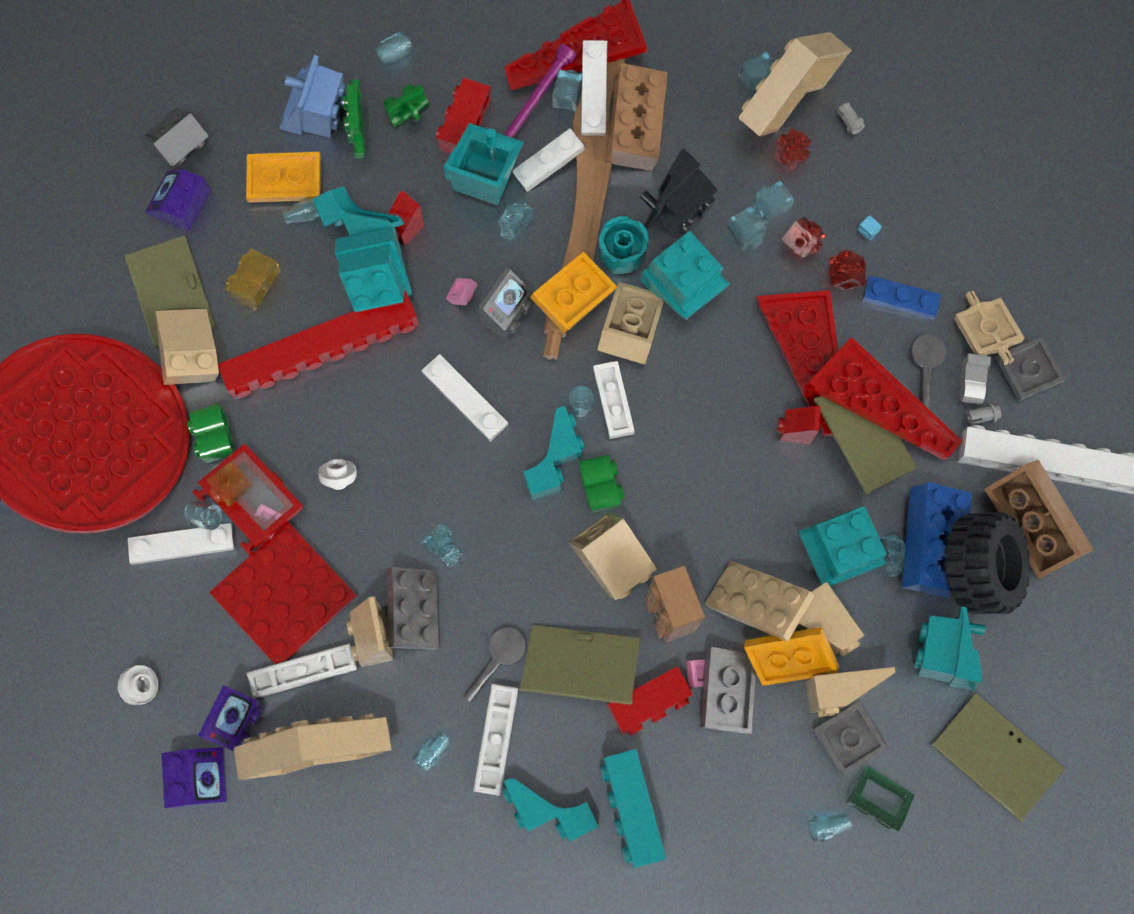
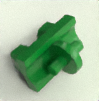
[383,84,430,127]

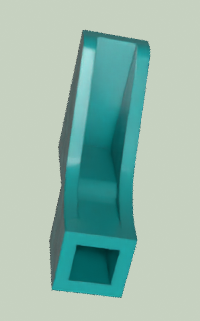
[312,186,404,236]
[523,406,585,501]
[502,778,599,842]

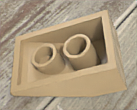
[597,281,664,364]
[155,309,219,385]
[347,597,393,667]
[805,667,896,717]

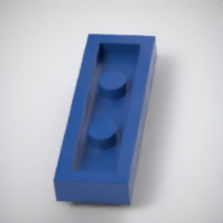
[862,275,941,320]

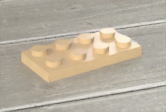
[704,561,815,642]

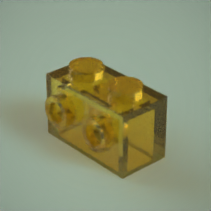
[225,248,281,311]

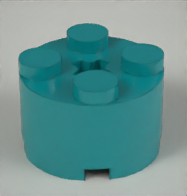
[598,216,649,274]

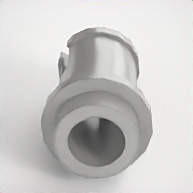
[836,102,865,134]
[966,402,1001,426]

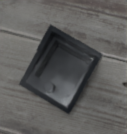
[639,148,718,237]

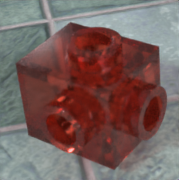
[774,128,812,171]
[782,217,826,259]
[829,250,866,292]

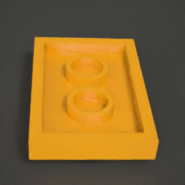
[246,152,321,203]
[530,251,617,334]
[744,627,839,686]

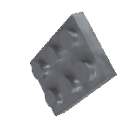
[387,567,439,650]
[700,647,756,735]

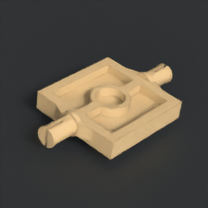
[954,291,1024,365]

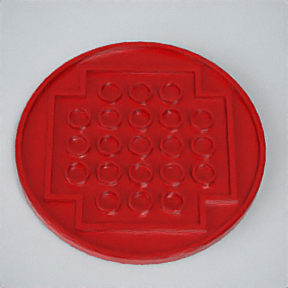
[0,334,190,534]

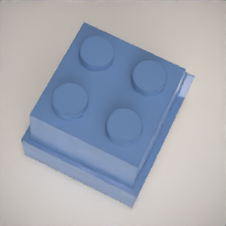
[279,55,346,138]

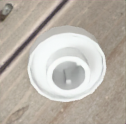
[318,459,357,490]
[118,665,158,705]

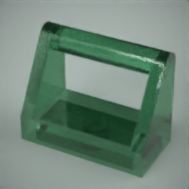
[846,766,914,832]

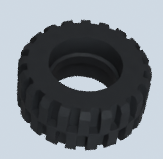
[944,512,1031,614]

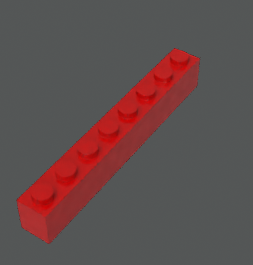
[218,291,419,398]

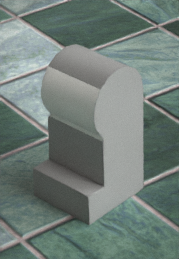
[959,353,991,405]

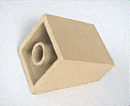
[568,512,657,600]
[794,582,864,657]

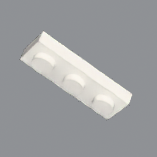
[512,129,585,192]
[593,361,635,439]

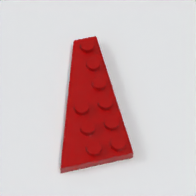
[504,0,647,91]
[755,290,838,437]
[804,337,962,460]

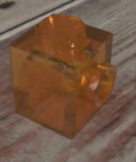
[207,461,253,507]

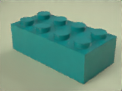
[599,749,666,868]

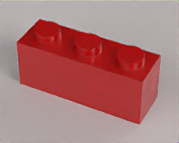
[436,77,491,153]
[607,666,693,736]

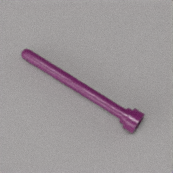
[504,44,577,138]

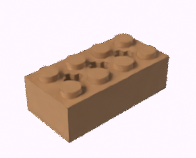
[605,63,667,171]
[985,460,1094,579]
[645,565,705,644]

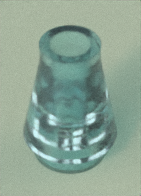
[283,197,320,224]
[411,731,451,772]
[808,813,851,843]

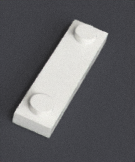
[582,41,607,136]
[421,354,509,442]
[128,523,235,565]
[247,643,357,699]
[473,684,518,796]

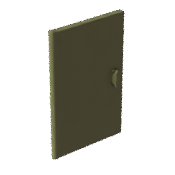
[124,235,216,348]
[814,396,917,495]
[520,625,641,705]
[931,693,1065,822]

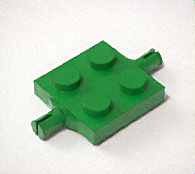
[343,79,365,158]

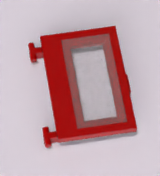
[192,443,304,556]

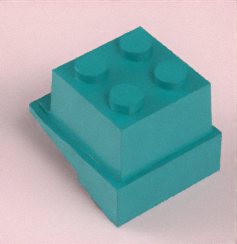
[444,123,524,206]
[334,226,412,312]
[640,231,730,320]
[798,506,887,586]
[914,607,986,691]

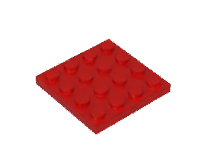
[209,522,358,664]

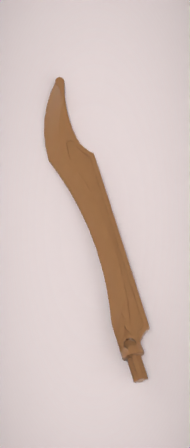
[543,58,626,360]

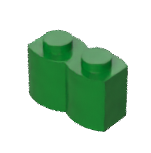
[187,403,235,464]
[578,455,624,514]

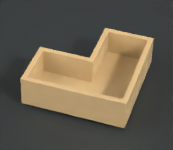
[738,32,851,137]
[234,714,392,781]

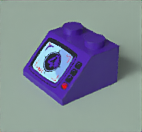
[145,169,211,231]
[198,685,263,751]
[161,747,227,809]

